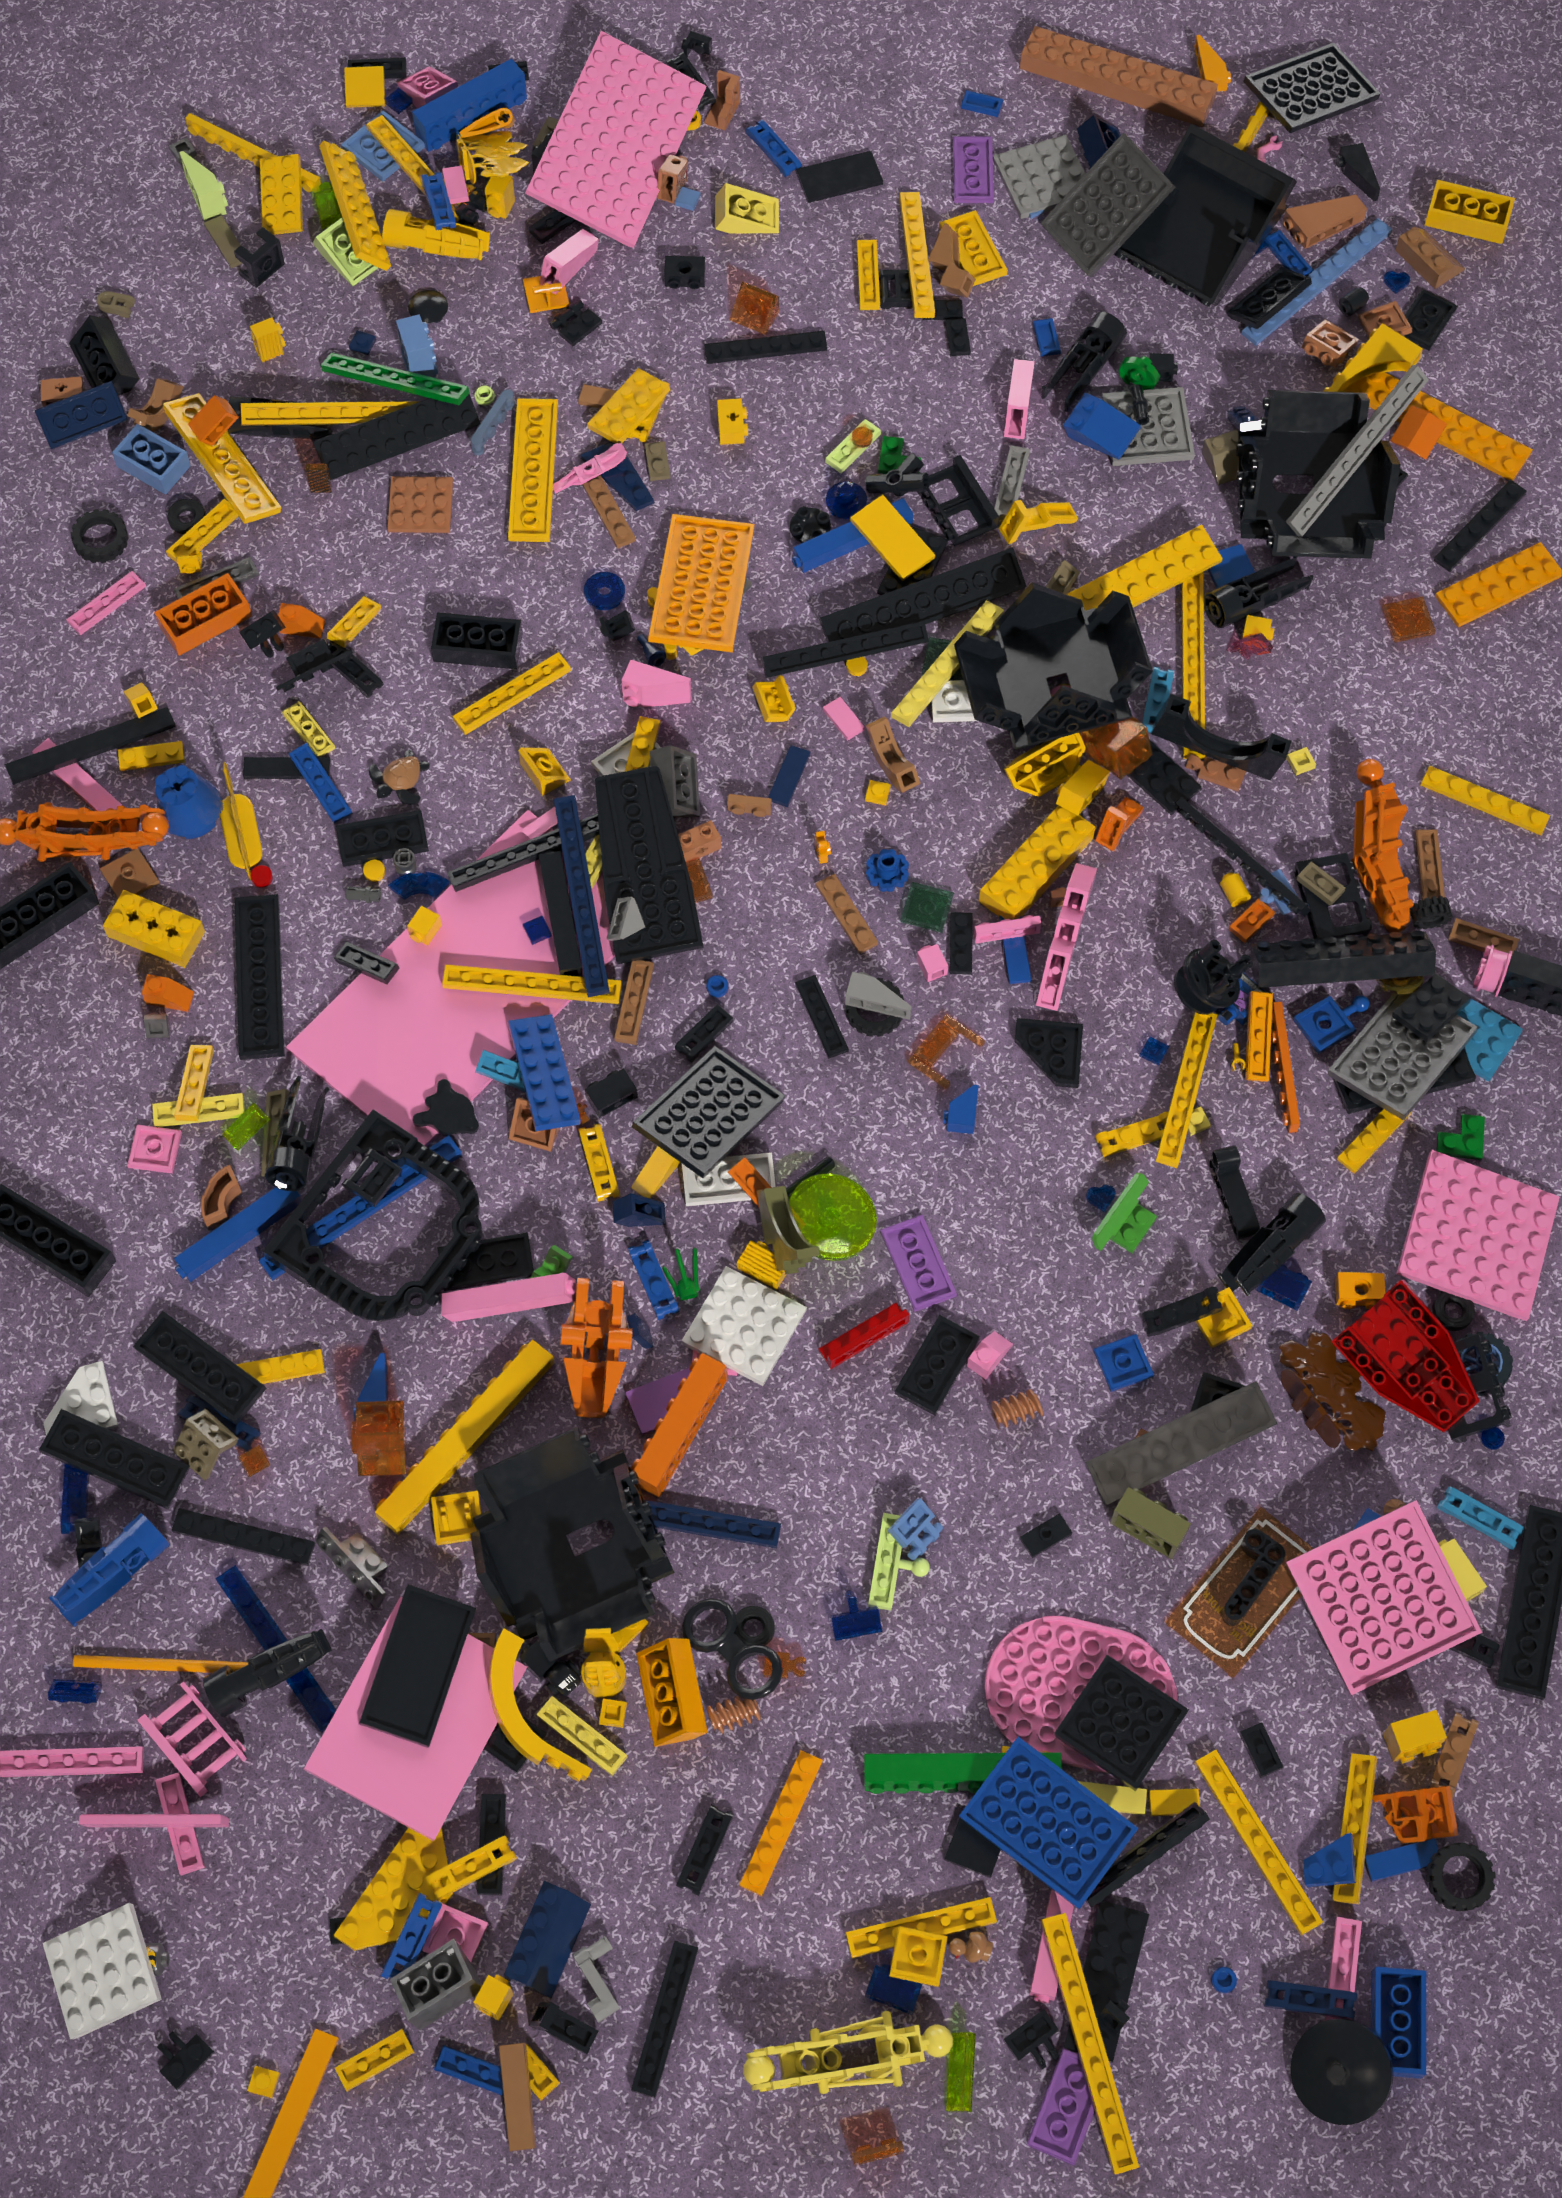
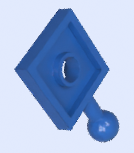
[1293,995,1370,1054]

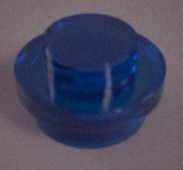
[1481,1427,1505,1450]

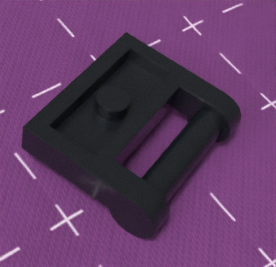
[879,270,913,309]
[341,1148,402,1207]

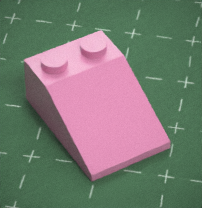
[397,66,458,109]
[621,660,692,707]

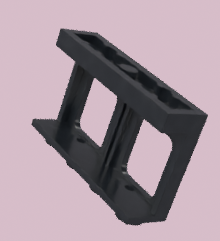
[917,455,999,546]
[1294,853,1372,940]
[1448,1334,1512,1443]

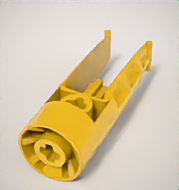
[382,209,490,260]
[581,1628,627,1699]

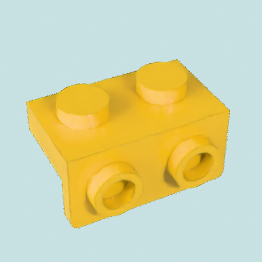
[752,675,795,722]

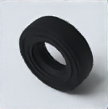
[167,499,205,534]
[1432,1292,1475,1331]
[735,1606,775,1646]

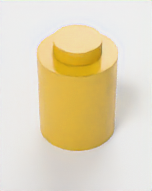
[1220,872,1251,907]

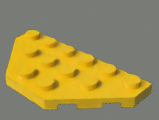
[334,1828,453,1951]

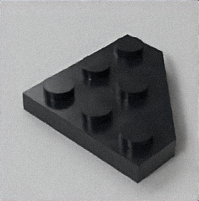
[1014,1018,1083,1088]

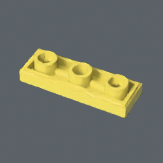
[282,701,335,757]

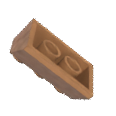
[1395,227,1465,289]

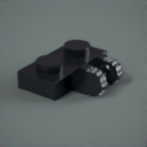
[239,610,286,658]
[1003,2009,1059,2069]
[157,2031,215,2091]

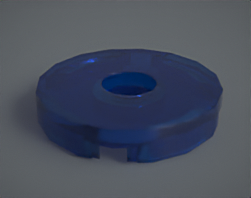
[584,572,625,610]

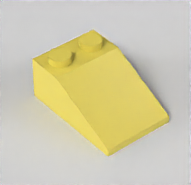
[715,183,779,233]

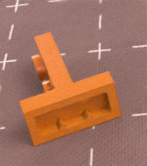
[1095,797,1144,852]

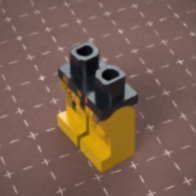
[443,179,487,226]

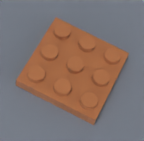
[388,476,454,533]

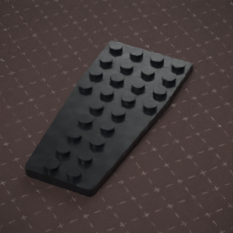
[595,766,704,965]

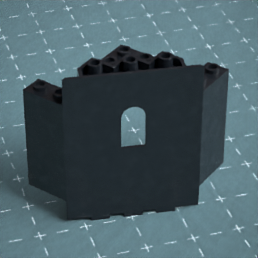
[1236,390,1401,559]
[954,582,1153,750]
[470,1426,675,1662]

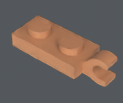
[1186,754,1246,792]

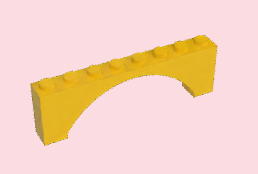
[1323,323,1423,392]

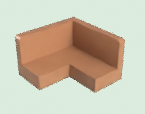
[704,70,740,130]

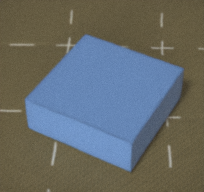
[675,187,701,211]

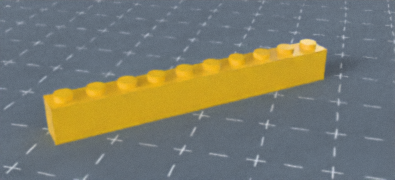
[375,1339,555,1535]

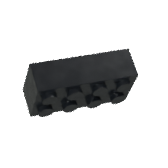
[431,612,523,669]

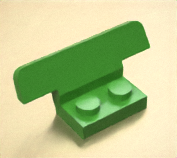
[1092,1173,1157,1254]

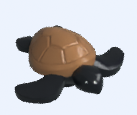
[369,750,430,805]

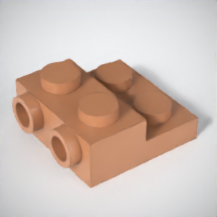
[1301,319,1359,368]

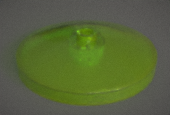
[789,1174,877,1261]

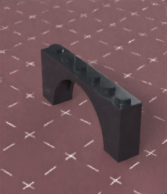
[1151,694,1292,780]

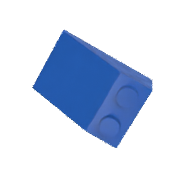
[1063,393,1141,460]

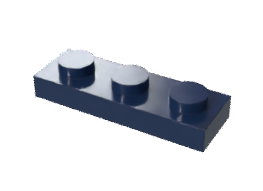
[1227,406,1261,432]

